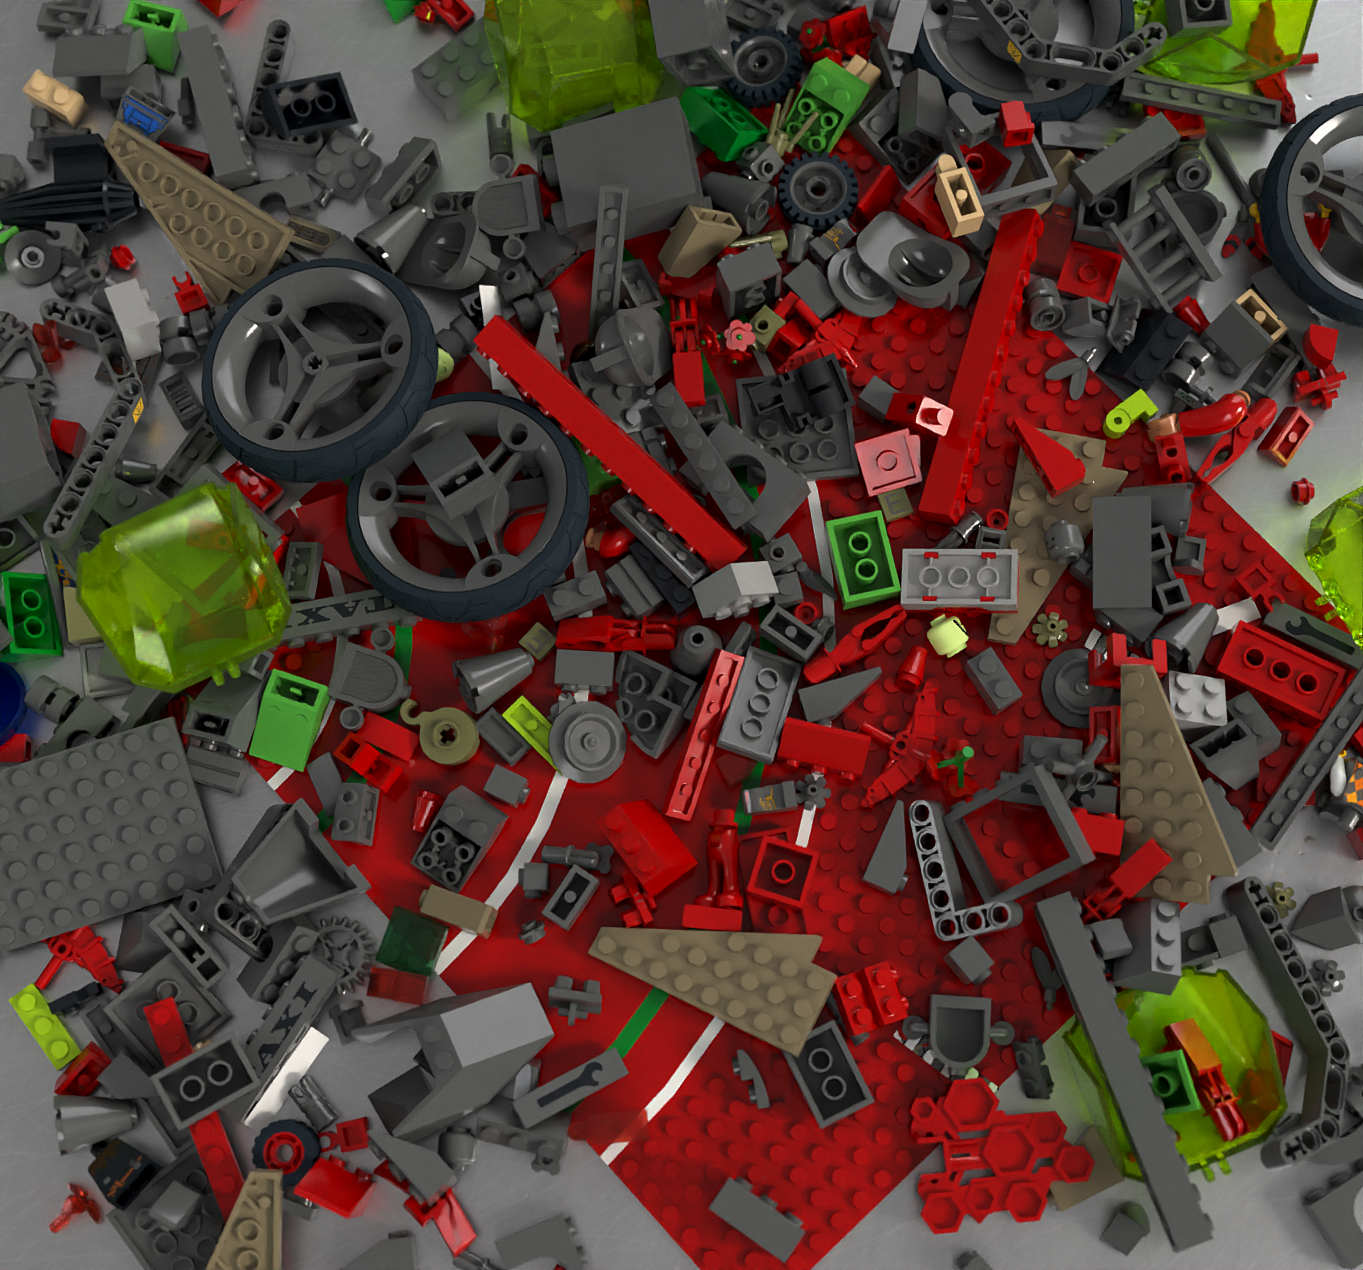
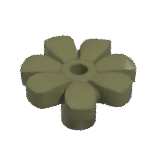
[1032,612,1068,648]
[1265,882,1297,919]

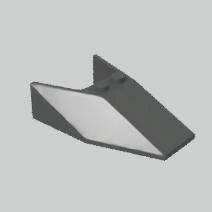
[351,982,555,1144]

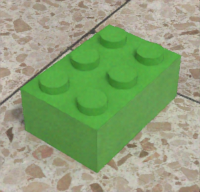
[824,510,901,610]

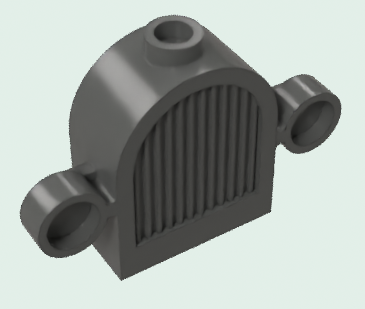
[468,154,546,259]
[1147,177,1227,271]
[327,627,412,731]
[901,994,1014,1076]

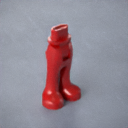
[694,809,743,910]

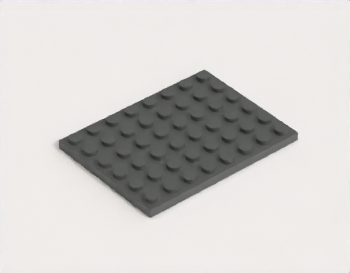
[0,716,223,953]

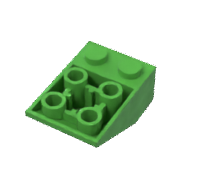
[781,57,870,155]
[249,668,331,773]

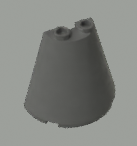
[230,798,371,928]

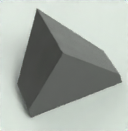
[1288,886,1360,951]

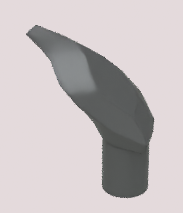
[794,561,839,601]

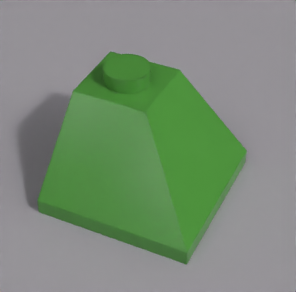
[1138,1049,1200,1116]

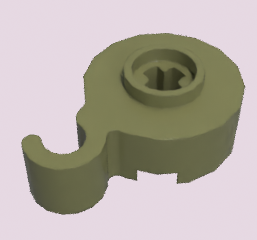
[400,699,480,766]

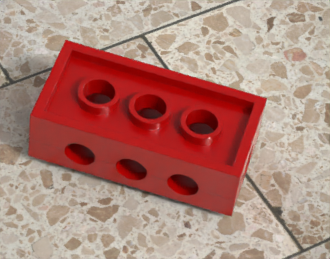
[897,141,1013,240]
[1209,620,1346,727]

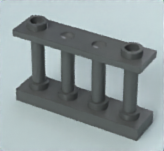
[1102,184,1222,313]

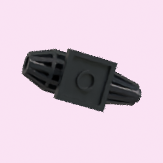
[0,133,140,235]

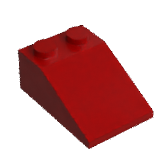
[293,1154,378,1219]

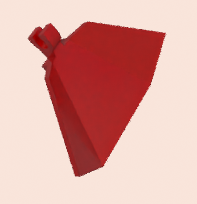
[296,482,414,589]

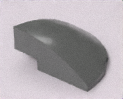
[615,650,702,759]

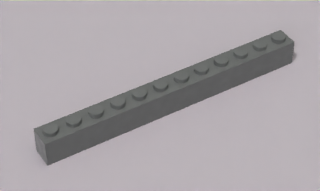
[1032,891,1214,1252]

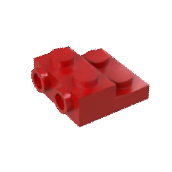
[832,961,909,1038]

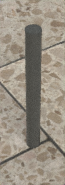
[1206,133,1260,221]
[38,539,74,649]

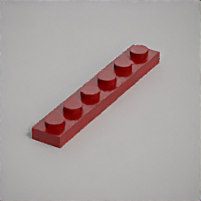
[661,648,745,821]

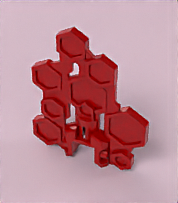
[910,1077,1096,1234]

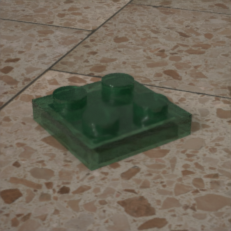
[375,905,450,983]

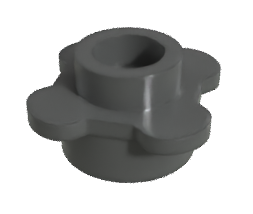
[583,842,614,874]
[517,919,546,945]
[531,1152,564,1175]

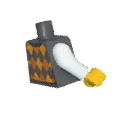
[1330,749,1363,831]

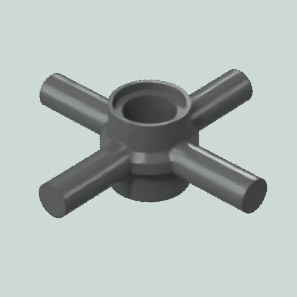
[1045,733,1113,802]

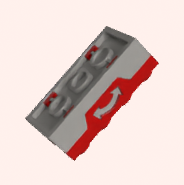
[901,549,1019,614]

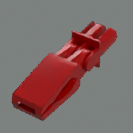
[669,297,706,408]
[1190,398,1277,493]
[803,604,907,687]
[555,615,678,656]
[1080,838,1173,925]
[1163,1017,1251,1142]

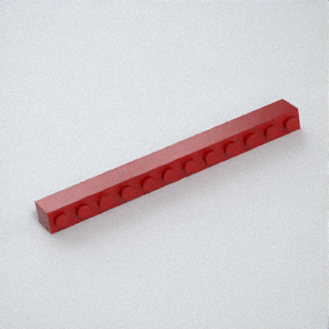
[918,208,1044,525]
[472,315,748,573]

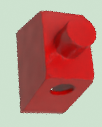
[885,392,953,438]

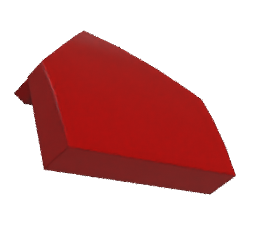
[821,5,878,63]

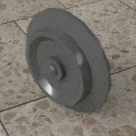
[827,247,898,318]
[1041,648,1121,729]
[548,701,627,783]

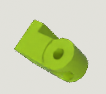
[1103,389,1159,439]

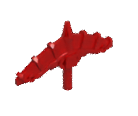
[1232,1,1319,125]
[776,298,866,375]
[860,681,940,810]
[34,925,125,994]

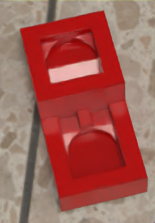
[355,711,420,762]

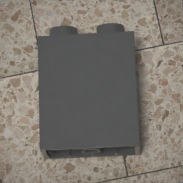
[648,0,736,88]
[542,96,706,252]
[0,381,65,523]

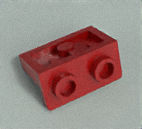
[217,461,284,518]

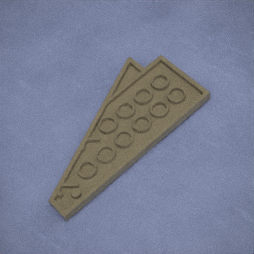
[987,428,1128,646]

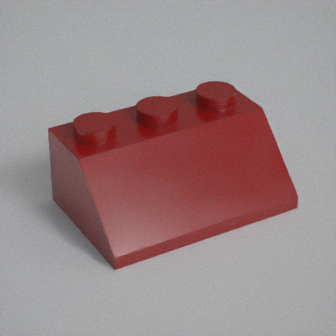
[777,717,872,782]
[596,799,698,898]

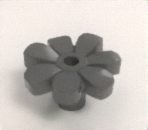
[795,774,831,811]
[1308,960,1345,997]

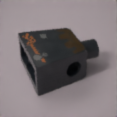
[88,1137,163,1212]

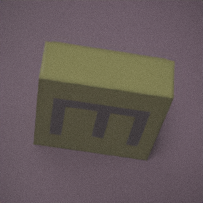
[877,487,913,523]
[519,622,556,662]

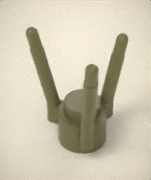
[765,89,818,156]
[728,229,788,259]

